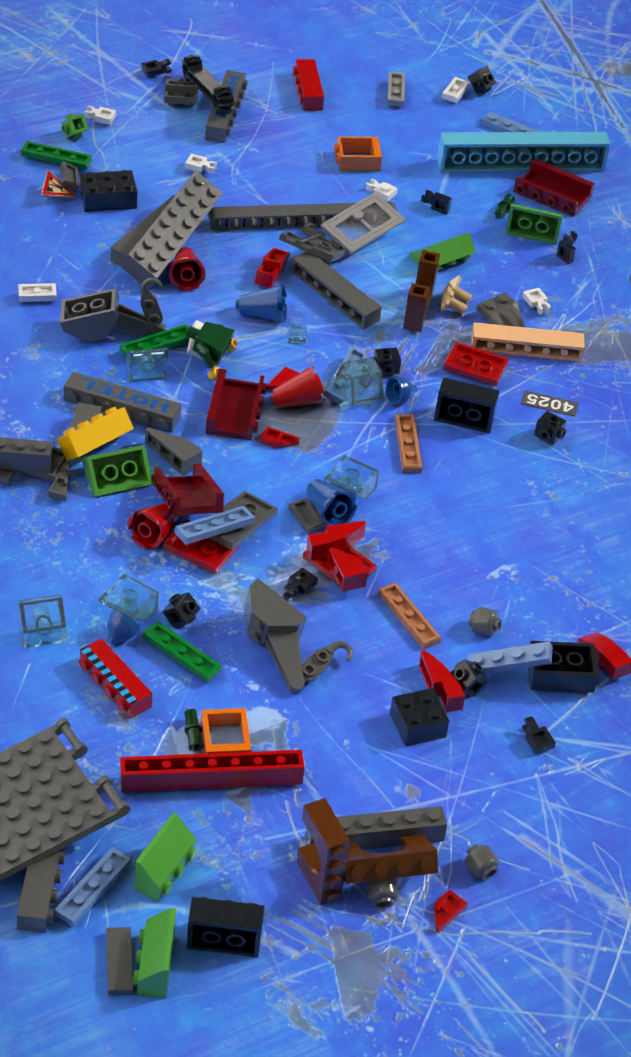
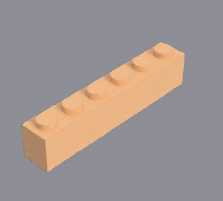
[471,322,585,362]

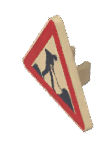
[41,171,76,199]

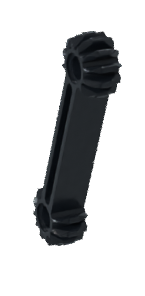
[182,55,235,115]

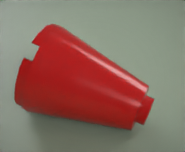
[169,247,206,291]
[270,366,326,408]
[128,503,181,549]

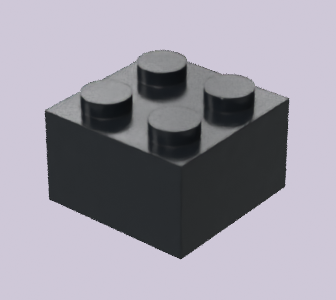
[390,688,449,747]

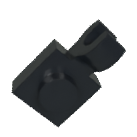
[141,59,172,77]
[421,190,452,215]
[556,231,578,264]
[283,567,318,601]
[522,716,556,754]

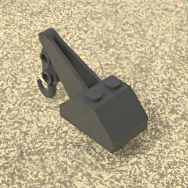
[60,278,166,342]
[244,578,353,694]

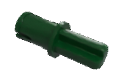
[494,194,515,219]
[184,708,203,751]

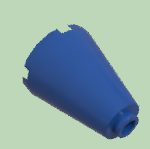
[236,285,287,322]
[306,479,357,526]

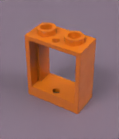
[334,136,382,171]
[200,708,252,754]

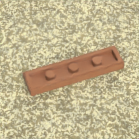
[394,414,422,473]
[378,582,441,650]

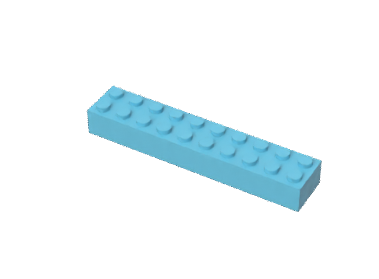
[437,132,610,172]

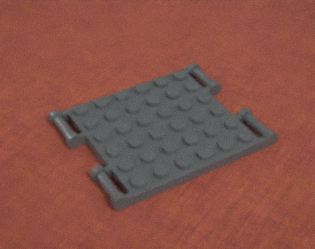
[0,718,130,881]

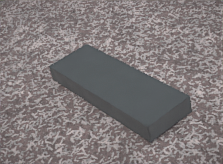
[106,927,133,995]

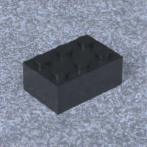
[79,170,138,212]
[434,377,500,434]
[528,641,599,693]
[186,897,265,957]

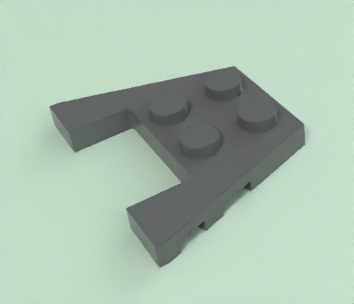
[279,223,348,262]
[0,447,70,501]

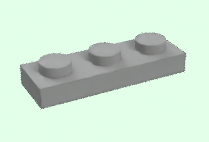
[387,72,405,107]

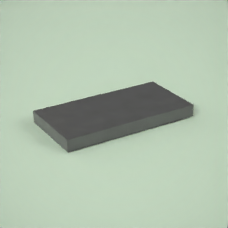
[209,491,278,550]

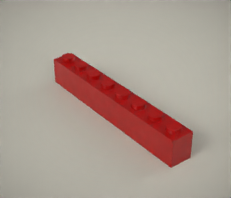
[119,750,305,792]

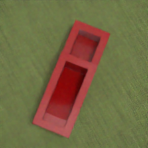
[254,248,290,288]
[306,520,366,561]
[578,632,631,679]
[418,650,466,712]

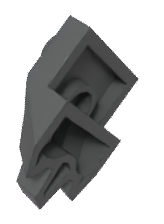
[164,78,198,107]
[476,292,525,327]

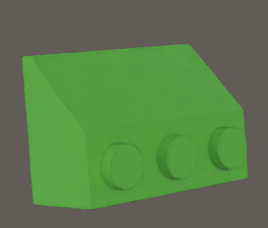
[505,204,563,245]
[409,232,476,270]
[82,445,152,497]
[134,813,198,902]
[133,908,176,998]

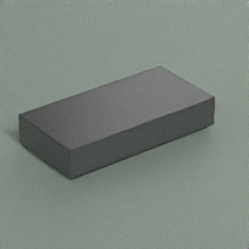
[60,161,80,192]
[288,498,326,535]

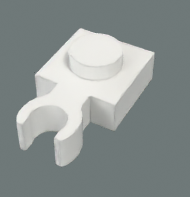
[85,106,116,125]
[185,154,217,174]
[366,179,398,202]
[522,288,550,315]

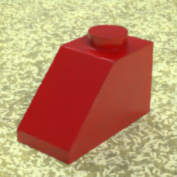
[327,548,369,592]

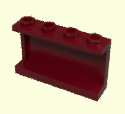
[513,159,595,217]
[205,368,267,441]
[151,464,224,516]

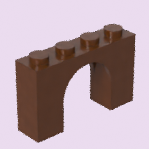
[403,250,440,332]
[296,798,350,905]
[344,834,438,884]

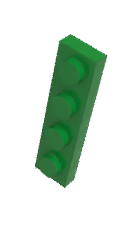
[21,141,92,171]
[120,324,190,362]
[143,621,222,683]

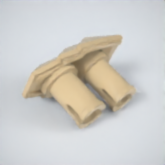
[441,275,472,315]

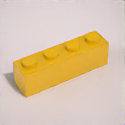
[57,406,134,461]

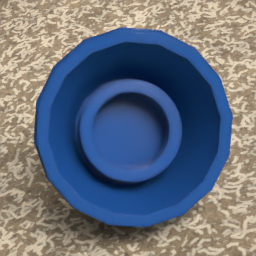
[385,376,417,405]
[107,610,141,646]

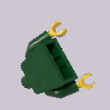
[186,322,238,381]

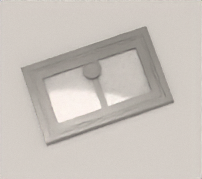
[321,192,406,254]

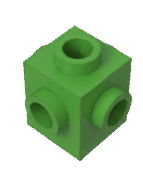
[61,113,89,139]

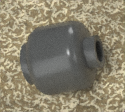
[469,607,502,637]
[464,844,499,880]
[367,878,399,908]

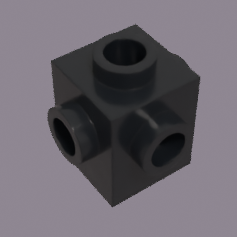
[467,65,496,94]
[371,347,401,376]
[534,411,567,445]
[162,592,201,628]
[451,659,489,696]

